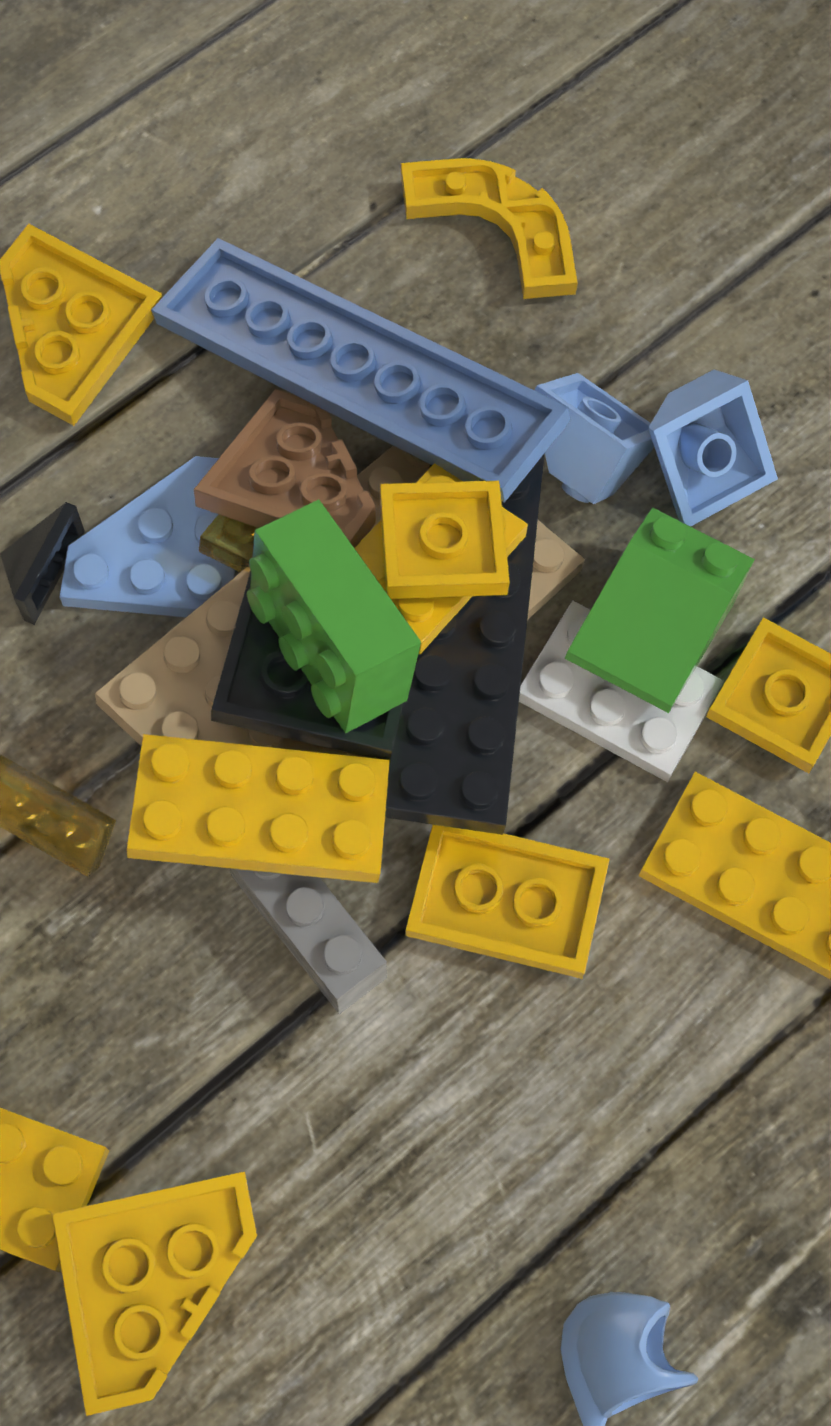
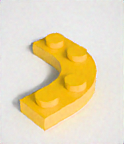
[401,158,578,299]

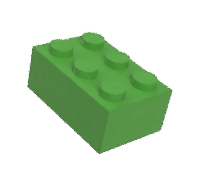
[247,499,421,733]

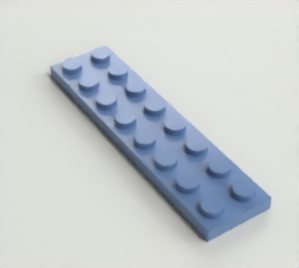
[151,238,570,503]

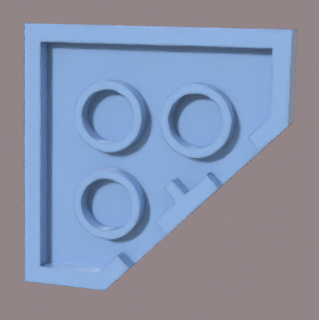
[60,456,245,617]

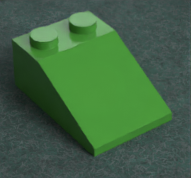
[565,507,755,713]

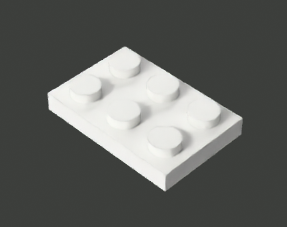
[519,600,724,782]

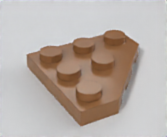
[194,389,376,548]

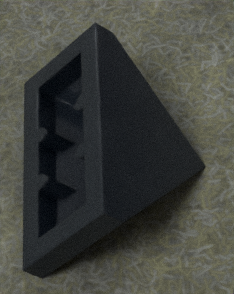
[0,502,85,625]

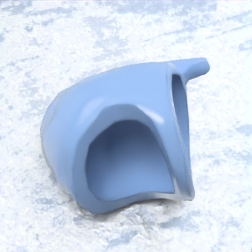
[560,1292,698,1426]

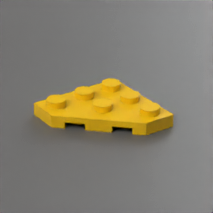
[0,223,162,426]
[52,1171,257,1416]

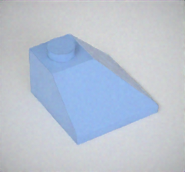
[648,369,778,527]
[535,373,654,504]

